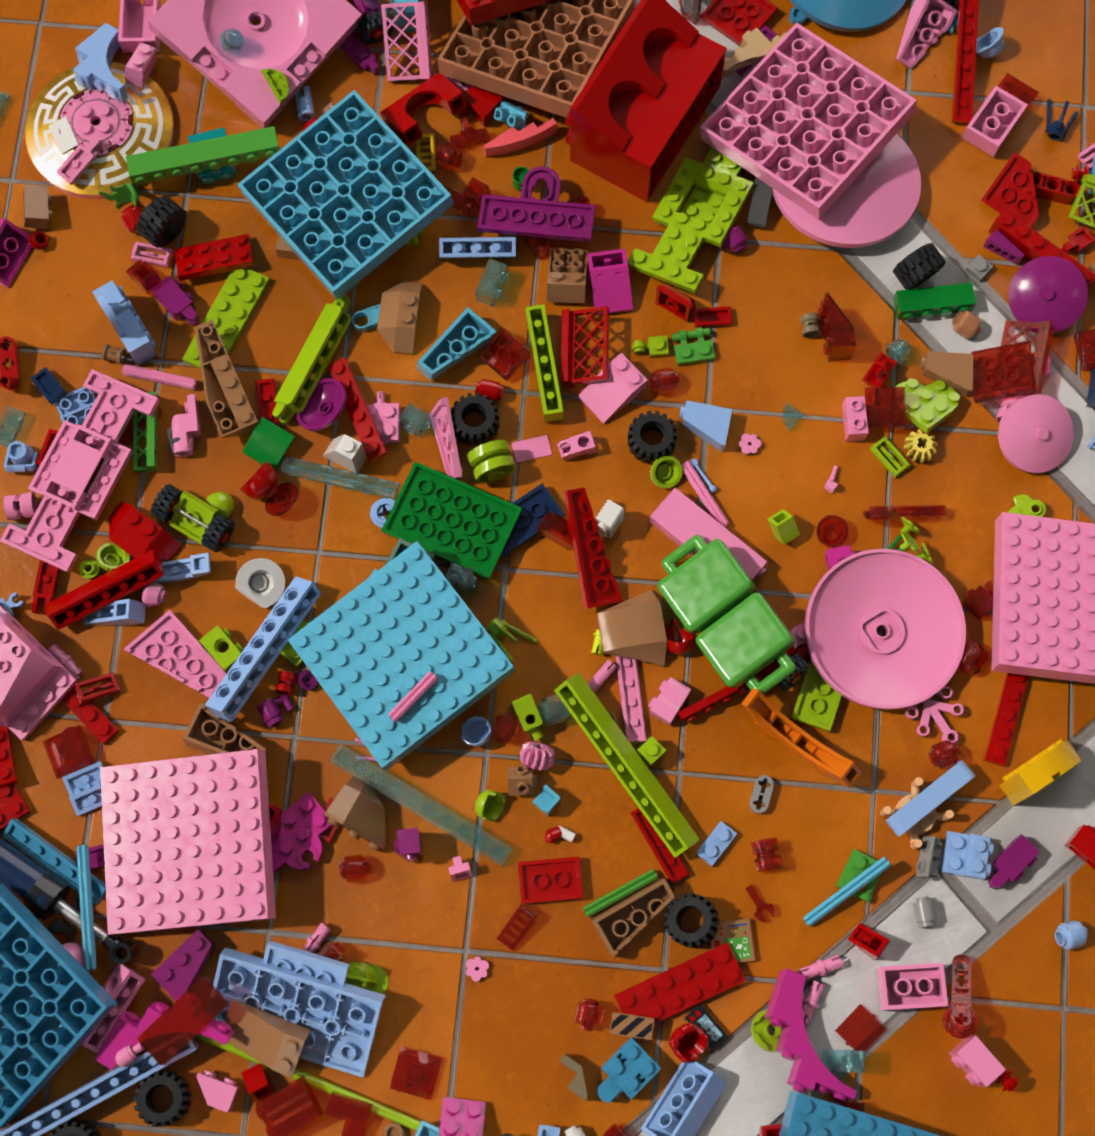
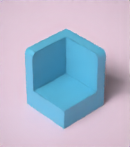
[532,784,561,816]

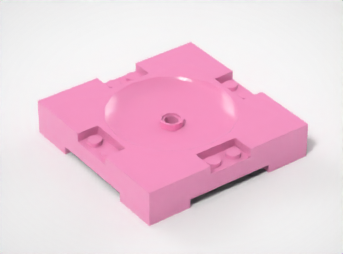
[148,0,362,128]

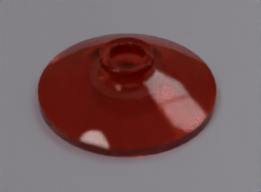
[265,482,299,516]

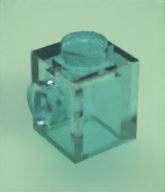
[399,403,431,436]

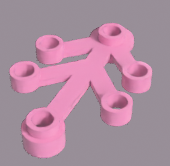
[905,686,964,747]

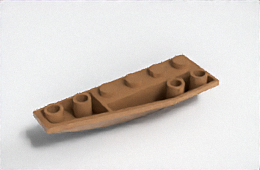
[195,320,258,438]

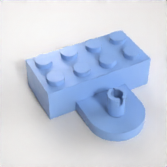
[92,281,158,366]

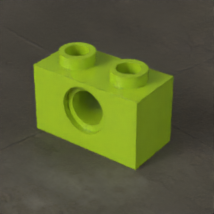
[199,625,244,673]

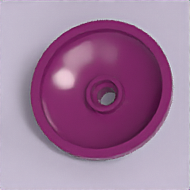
[296,378,347,431]

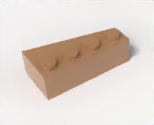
[590,878,675,957]

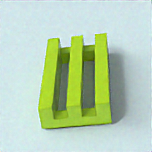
[869,436,911,478]

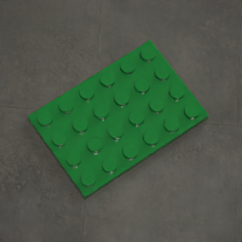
[381,461,522,580]

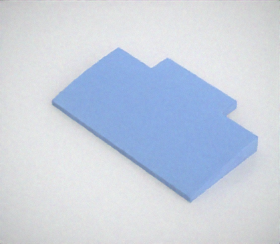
[207,940,386,1077]

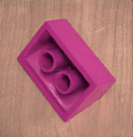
[0,218,32,288]

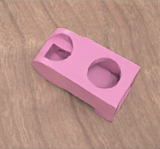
[557,431,597,460]

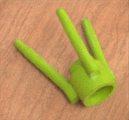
[487,617,537,663]

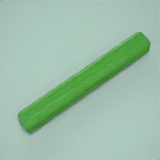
[583,869,658,917]

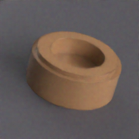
[383,1122,405,1136]

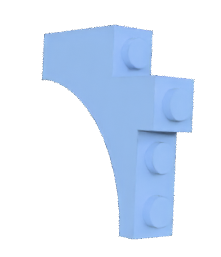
[73,23,128,103]

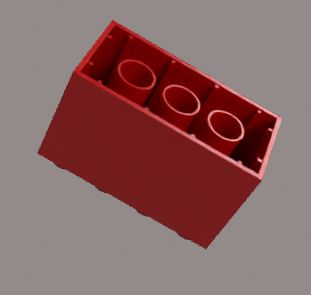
[565,0,727,202]

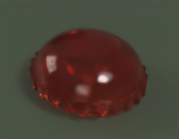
[816,515,850,548]

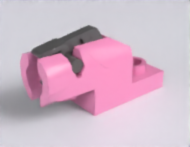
[167,394,201,458]

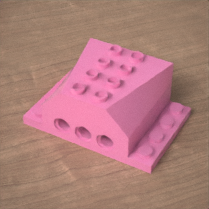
[0,605,78,741]

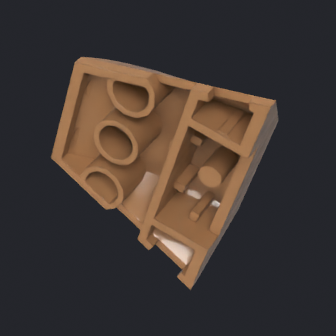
[597,590,667,667]

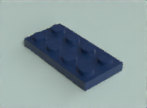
[500,483,565,559]

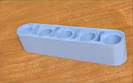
[885,760,975,837]

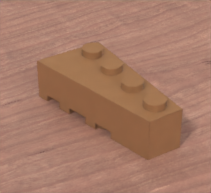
[183,703,268,761]

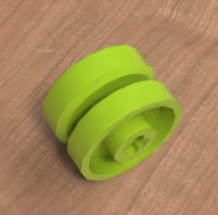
[467,440,516,484]

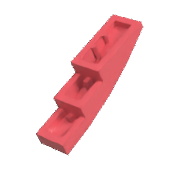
[483,118,557,157]

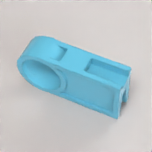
[352,304,380,332]

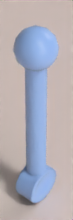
[690,459,717,493]

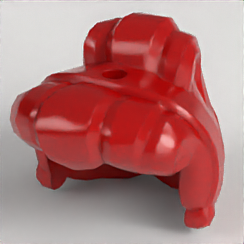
[669,1022,708,1063]

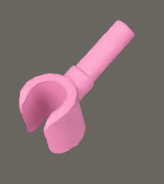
[824,466,839,493]

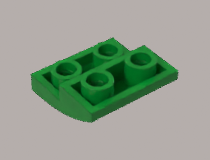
[243,417,296,471]

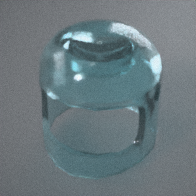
[537,694,571,726]

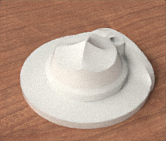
[235,558,285,608]

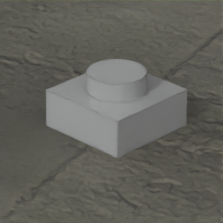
[965,255,993,282]

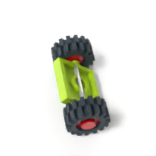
[150,484,235,553]

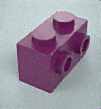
[394,827,423,862]

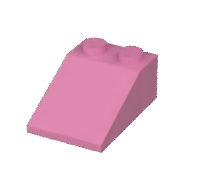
[578,353,647,424]

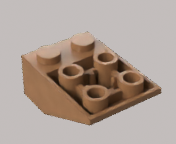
[547,248,588,303]

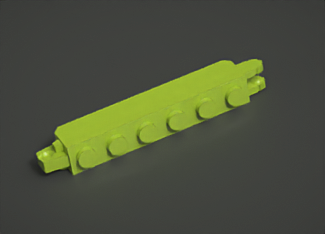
[272,296,352,425]

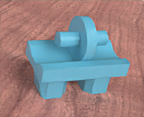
[494,101,529,130]

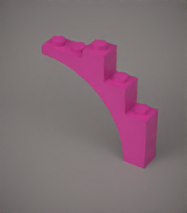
[764,968,857,1103]
[94,991,235,1070]

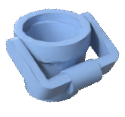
[4,441,39,472]

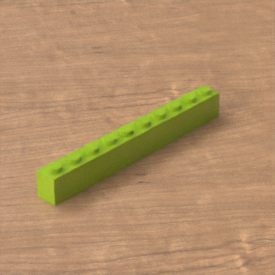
[554,673,700,858]

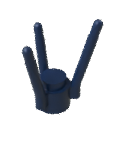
[1045,99,1078,141]

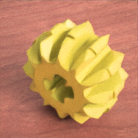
[904,429,938,463]

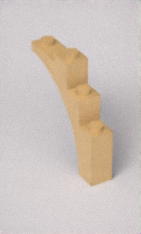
[722,27,786,79]

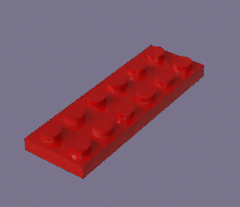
[614,942,746,1024]

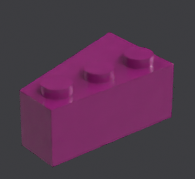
[151,929,216,1002]

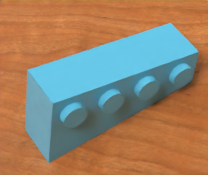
[417,307,497,381]

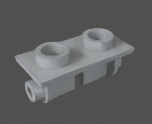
[916,836,942,880]

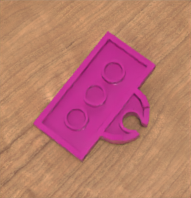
[271,792,333,874]

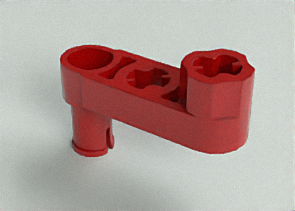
[0,336,21,391]

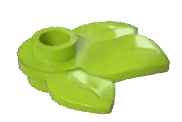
[1008,494,1046,517]

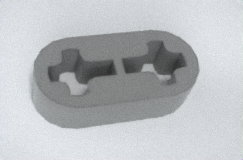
[749,775,774,814]

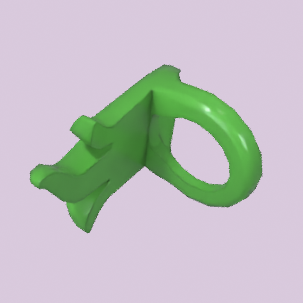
[98,183,140,209]

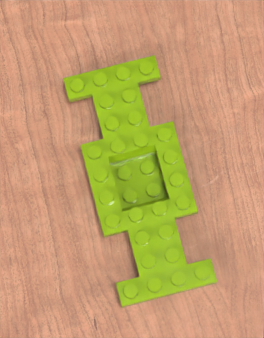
[627,113,754,294]

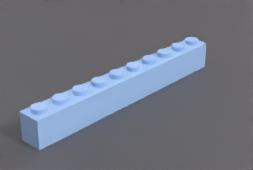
[0,1032,199,1136]

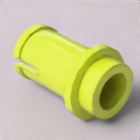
[591,629,604,656]

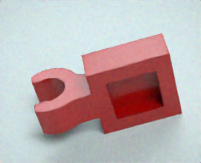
[1061,225,1095,254]

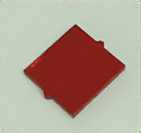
[835,1004,886,1056]

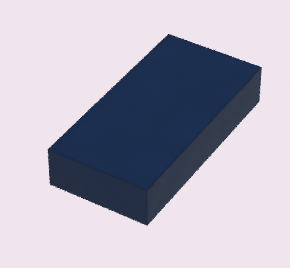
[30,367,67,405]

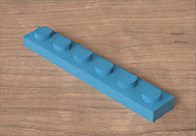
[2,818,106,906]

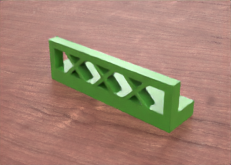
[133,392,158,472]

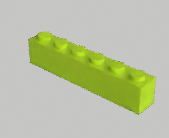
[525,304,564,423]

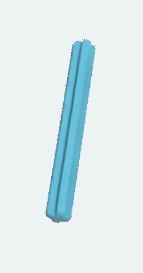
[803,857,891,926]

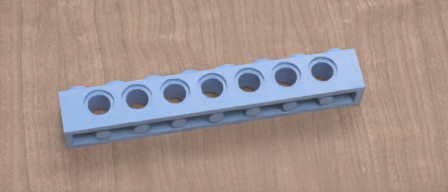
[205,576,321,722]

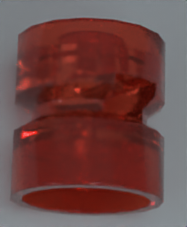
[751,838,783,872]

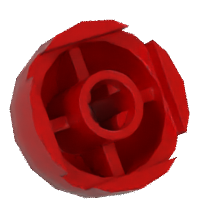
[240,461,278,500]

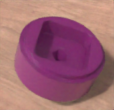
[298,670,318,690]

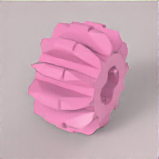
[520,741,555,771]

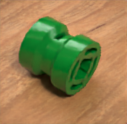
[513,166,530,192]

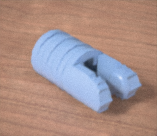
[295,85,315,122]

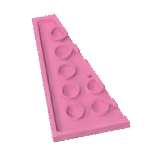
[124,610,226,698]

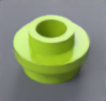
[79,559,100,579]

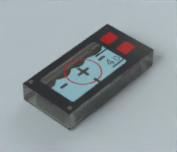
[684,1004,728,1051]

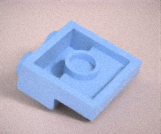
[941,831,994,880]

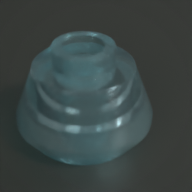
[219,29,244,54]
[886,339,911,364]

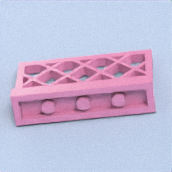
[381,1,433,81]

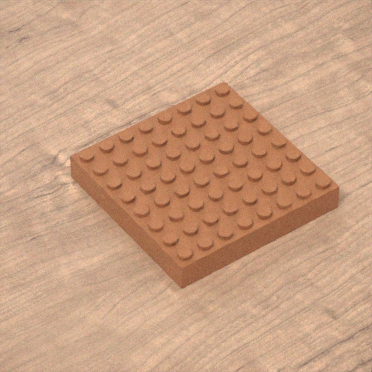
[437,0,635,118]

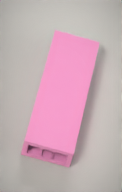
[649,488,767,580]

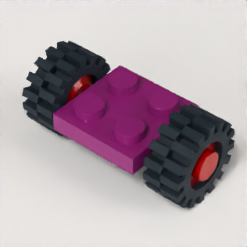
[353,0,393,44]

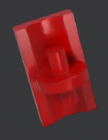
[862,352,897,391]

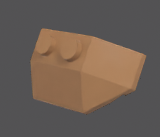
[377,281,422,355]

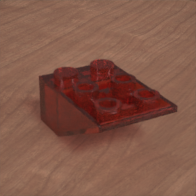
[818,293,856,362]

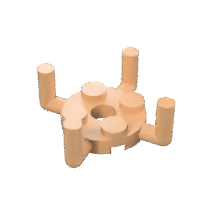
[880,777,954,850]

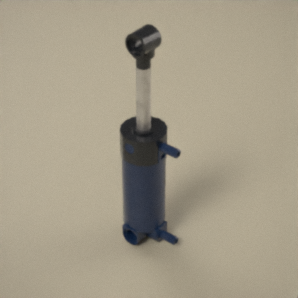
[0,837,137,964]

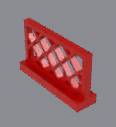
[560,306,609,388]

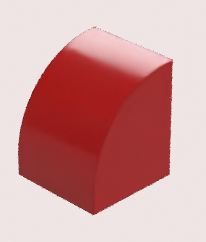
[241,1063,275,1102]

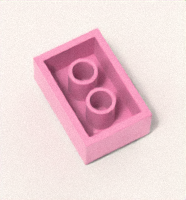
[962,86,1028,157]
[876,963,948,1011]

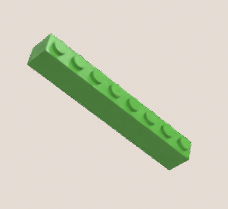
[126,126,280,185]

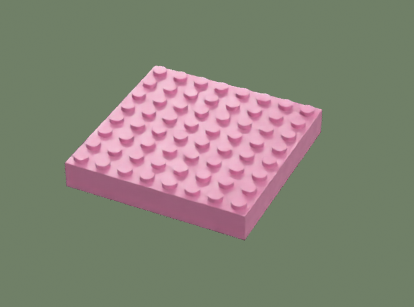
[700,23,917,220]
[992,512,1095,684]
[100,749,276,935]

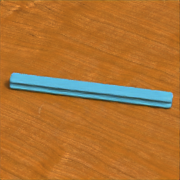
[77,845,97,971]

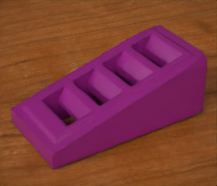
[983,230,1024,265]

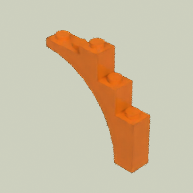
[742,688,862,788]

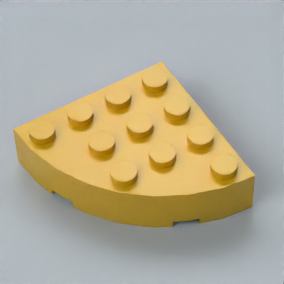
[999,738,1082,806]

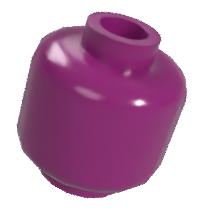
[723,225,748,254]

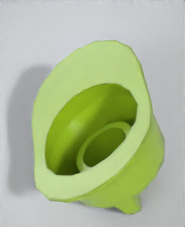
[346,962,388,994]

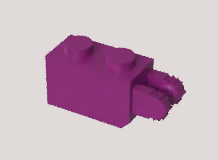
[150,275,200,326]
[988,834,1040,889]

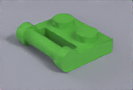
[835,849,885,903]

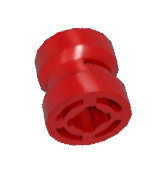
[274,671,298,695]

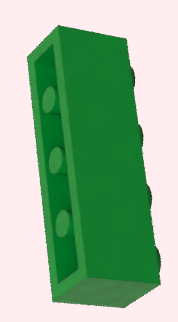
[893,282,976,321]

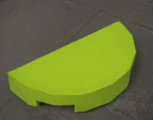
[261,68,289,104]

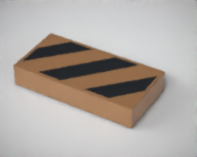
[609,1012,655,1040]

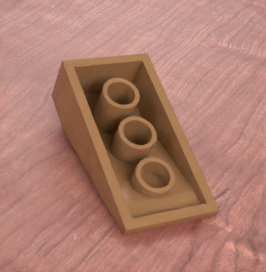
[225,999,311,1077]

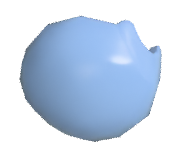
[461,716,492,747]

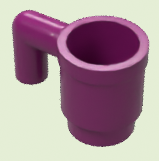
[256,694,295,728]

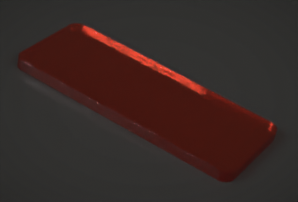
[138,977,228,1065]

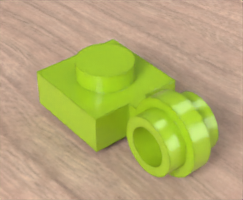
[631,335,669,358]

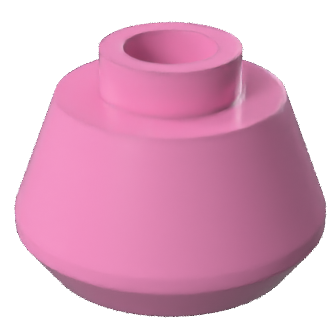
[142,581,167,607]

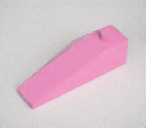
[896,0,957,69]

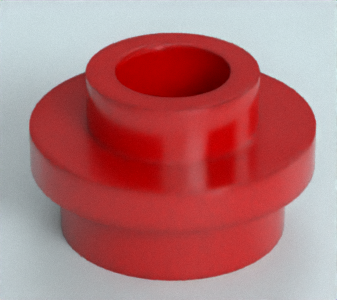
[29,231,48,250]

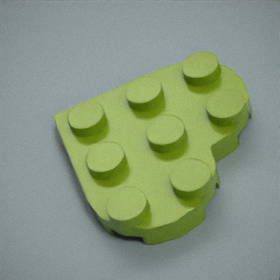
[892,378,960,434]

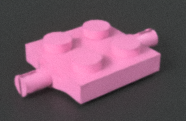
[367,391,400,444]

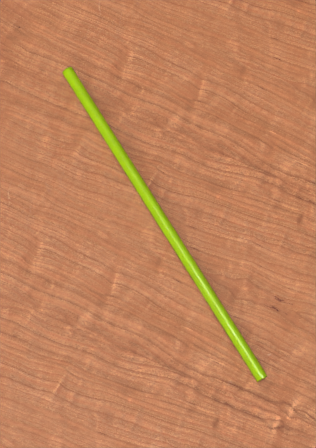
[195,1034,421,1131]

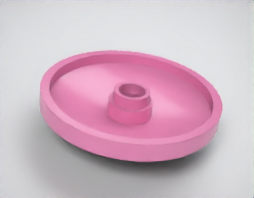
[998,394,1074,473]

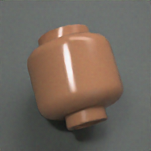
[952,310,982,339]

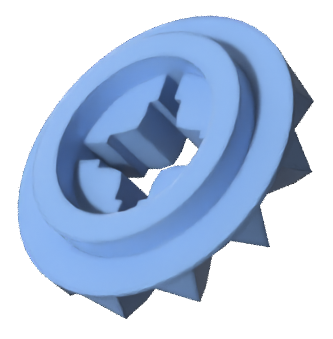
[370,498,395,529]

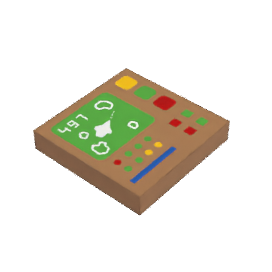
[710,919,755,963]

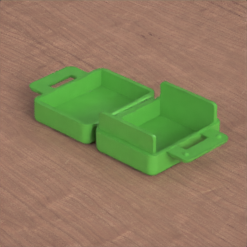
[658,534,796,695]

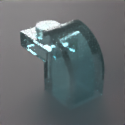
[822,1049,865,1073]

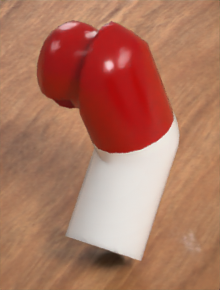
[544,826,576,844]

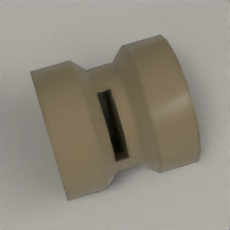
[800,313,822,338]

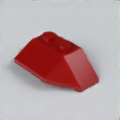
[109,501,182,562]

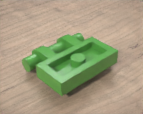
[672,327,715,366]

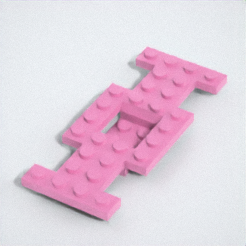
[0,369,160,573]

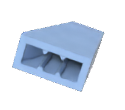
[679,400,732,452]

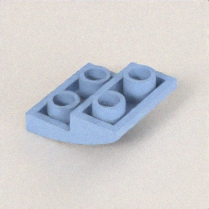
[55,387,96,426]

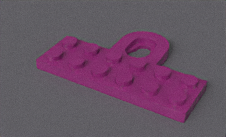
[477,167,596,242]

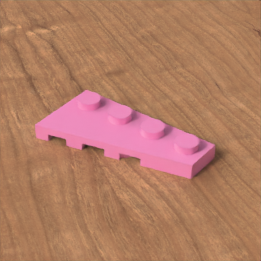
[429,397,463,480]

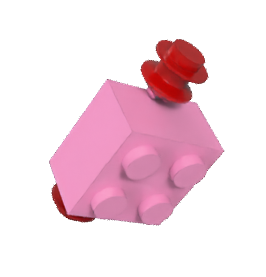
[949,1016,1019,1092]

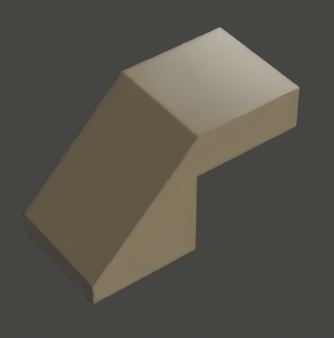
[560,1054,588,1101]

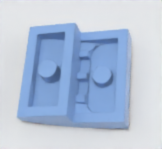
[62,761,104,816]

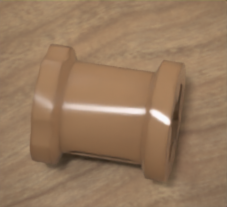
[101,344,126,365]

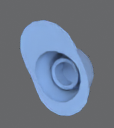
[976,27,1006,58]

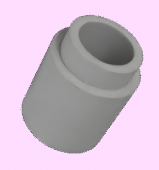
[913,896,937,928]

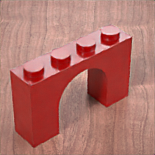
[380,72,468,146]

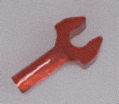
[745,885,775,923]

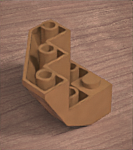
[324,777,387,852]

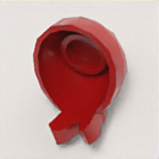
[664,619,694,655]

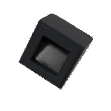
[47,918,77,935]

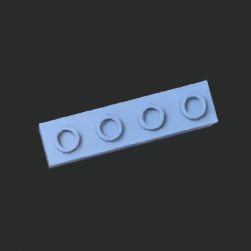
[439,237,516,259]

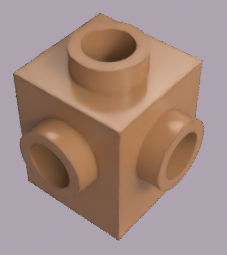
[508,765,537,796]

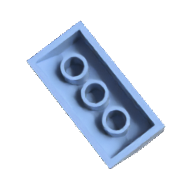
[641,1061,727,1136]

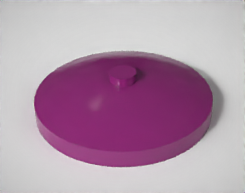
[1008,256,1088,334]

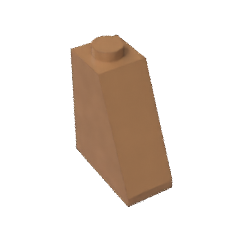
[920,351,973,397]

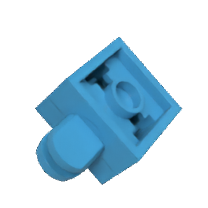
[597,1037,661,1103]

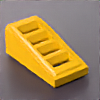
[416,133,436,172]

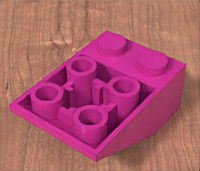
[587,249,633,315]

